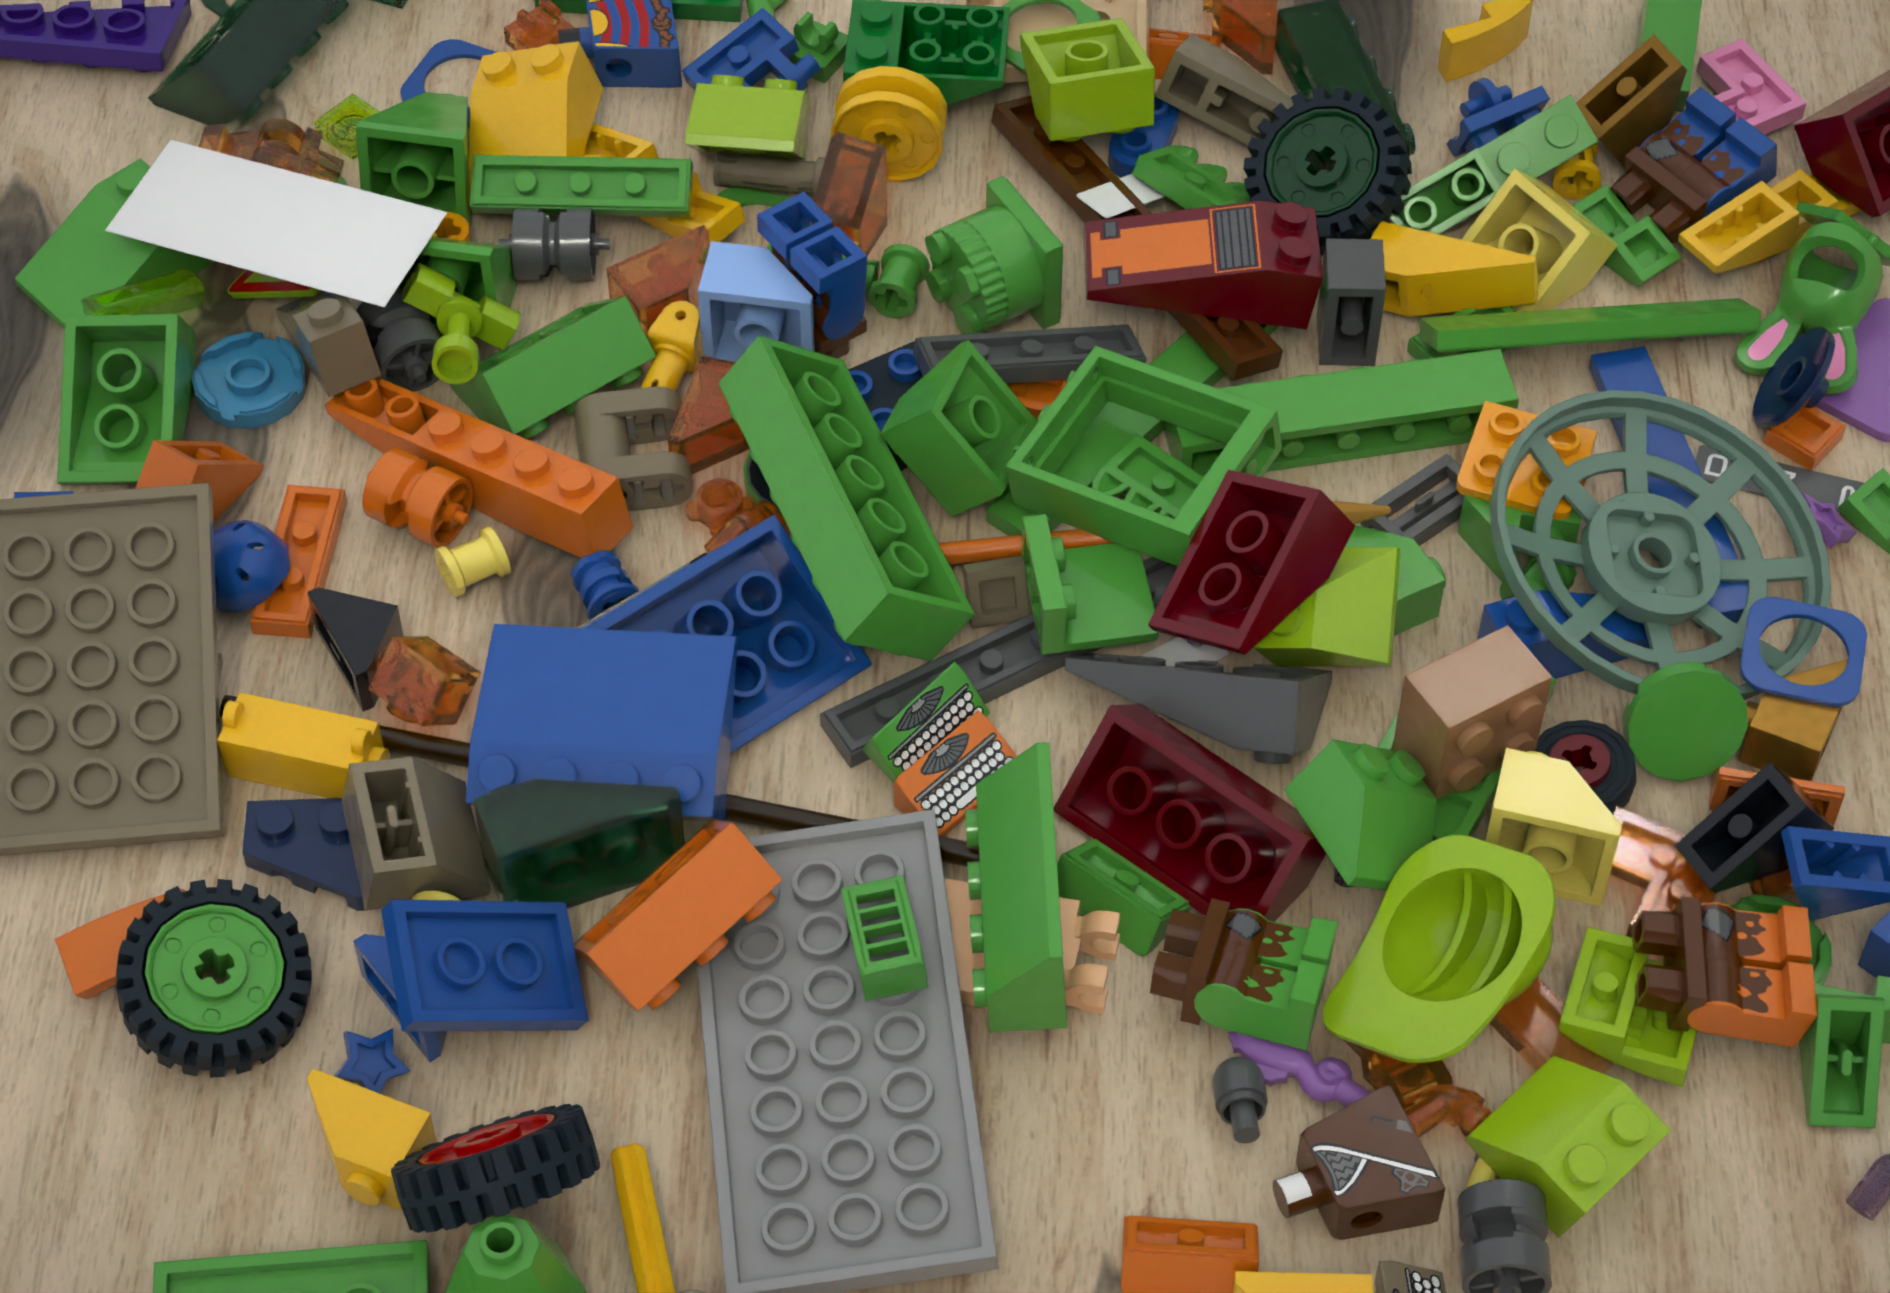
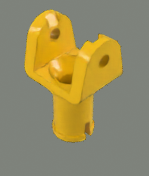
[640,301,704,391]

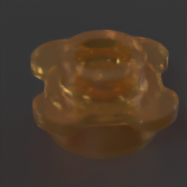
[685,478,755,538]

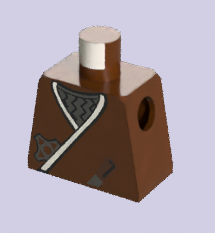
[1273,1085,1446,1240]

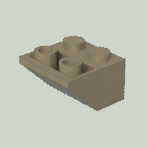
[341,757,491,911]

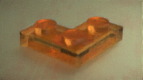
[1610,807,1719,937]

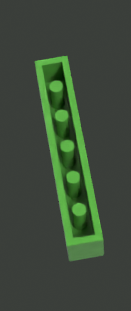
[1164,349,1519,477]

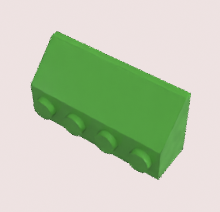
[965,742,1067,1033]

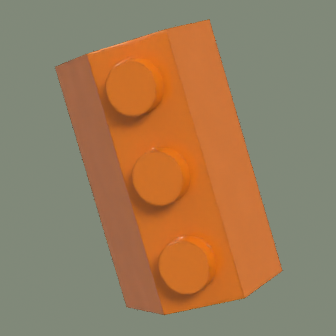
[574,819,783,1011]

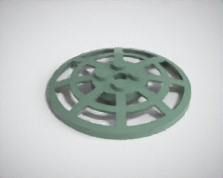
[1490,390,1831,700]

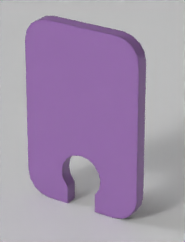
[1815,298,1890,442]

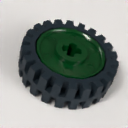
[1243,87,1412,255]

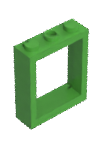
[1005,346,1282,566]

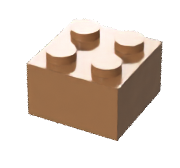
[1392,625,1552,800]

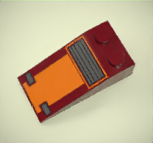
[1083,201,1323,330]

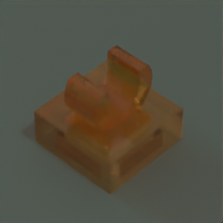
[504,0,575,51]

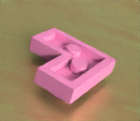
[1696,39,1807,135]

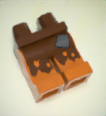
[1632,896,1818,1047]

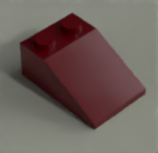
[1148,470,1355,655]

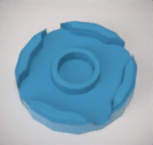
[191,332,308,429]

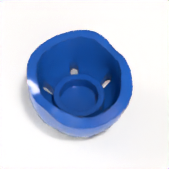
[214,520,290,612]

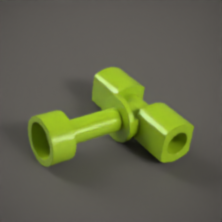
[401,263,520,384]

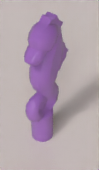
[1228,1031,1371,1107]

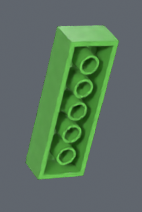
[718,335,975,661]

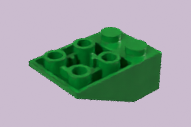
[843,0,1010,105]

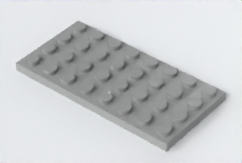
[697,809,999,1293]

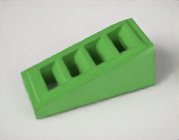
[840,875,929,1001]

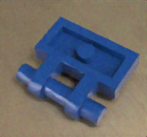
[682,8,821,91]

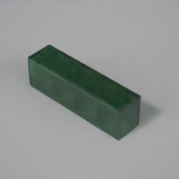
[1274,0,1416,156]

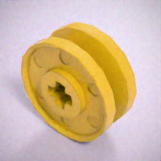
[831,66,947,182]

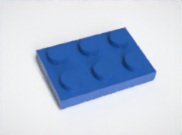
[381,900,589,1032]

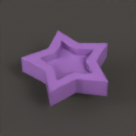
[1801,491,1857,549]

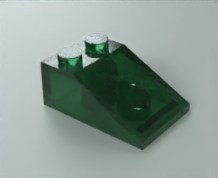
[474,779,685,909]

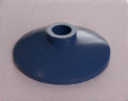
[1753,327,1835,428]

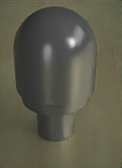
[1212,1057,1268,1144]

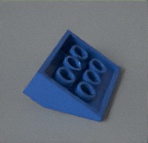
[585,514,872,754]
[465,624,738,821]

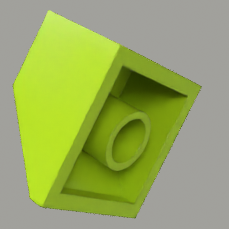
[1020,18,1155,142]
[685,75,810,160]
[1464,1055,1671,1238]

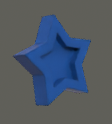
[335,1028,410,1093]

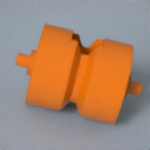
[362,447,474,548]

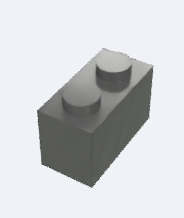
[1317,238,1386,366]

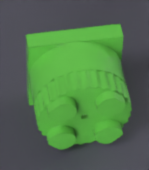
[925,176,1063,334]

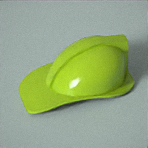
[1322,835,1556,1063]

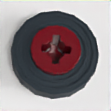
[1535,720,1637,817]

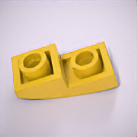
[1437,0,1534,82]

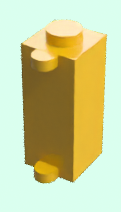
[217,692,390,798]

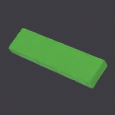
[470,155,693,217]

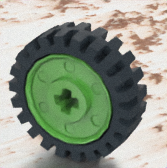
[116,879,312,1078]

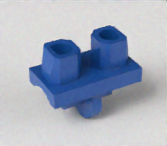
[1447,78,1550,157]

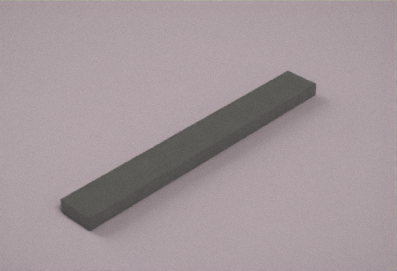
[820,557,1178,768]

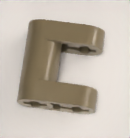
[574,387,693,511]

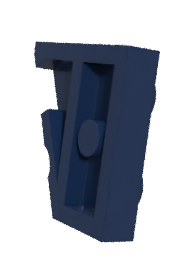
[242,798,368,911]

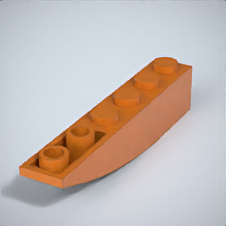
[324,377,633,558]

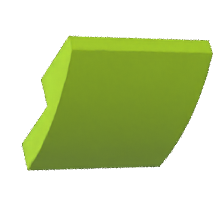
[1559,927,1698,1087]

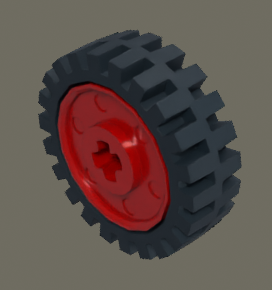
[391,1104,600,1233]

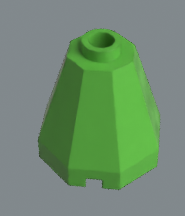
[444,1215,587,1293]

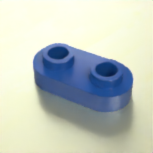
[1108,92,1179,178]

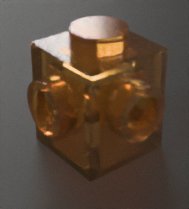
[369,636,481,726]

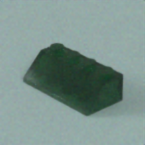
[148,0,349,129]

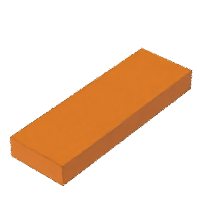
[250,485,347,639]

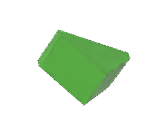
[1799,994,1885,1128]

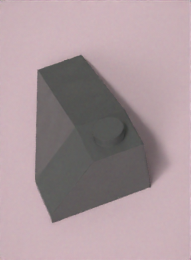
[1065,653,1332,764]

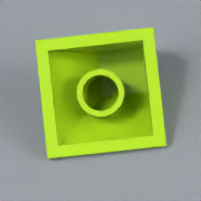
[1254,547,1401,667]

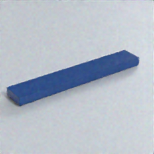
[1589,346,1748,628]

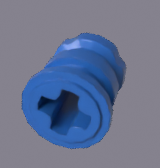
[571,550,640,620]

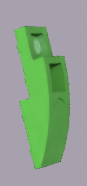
[1388,95,1598,235]

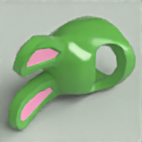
[1734,222,1884,394]

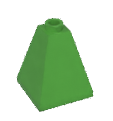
[356,92,471,227]

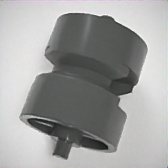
[499,208,610,281]
[356,286,441,392]
[1457,1179,1552,1293]

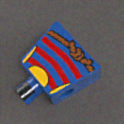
[558,0,682,88]

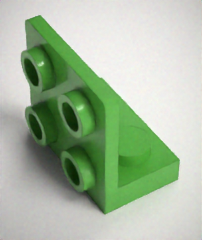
[1021,514,1159,655]

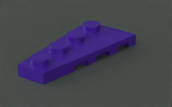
[0,0,192,72]

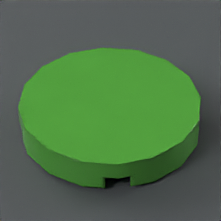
[1622,661,1748,781]

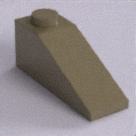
[1154,33,1294,145]
[275,290,381,397]

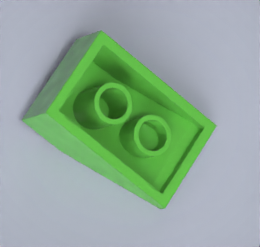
[15,158,216,330]
[57,314,196,485]

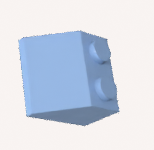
[698,241,815,370]

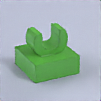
[788,12,848,83]

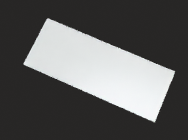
[105,140,448,308]

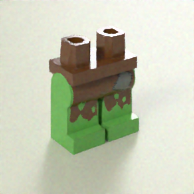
[1150,898,1338,1051]

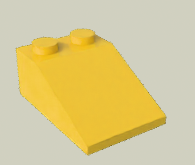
[469,41,603,215]

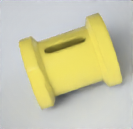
[434,526,511,597]

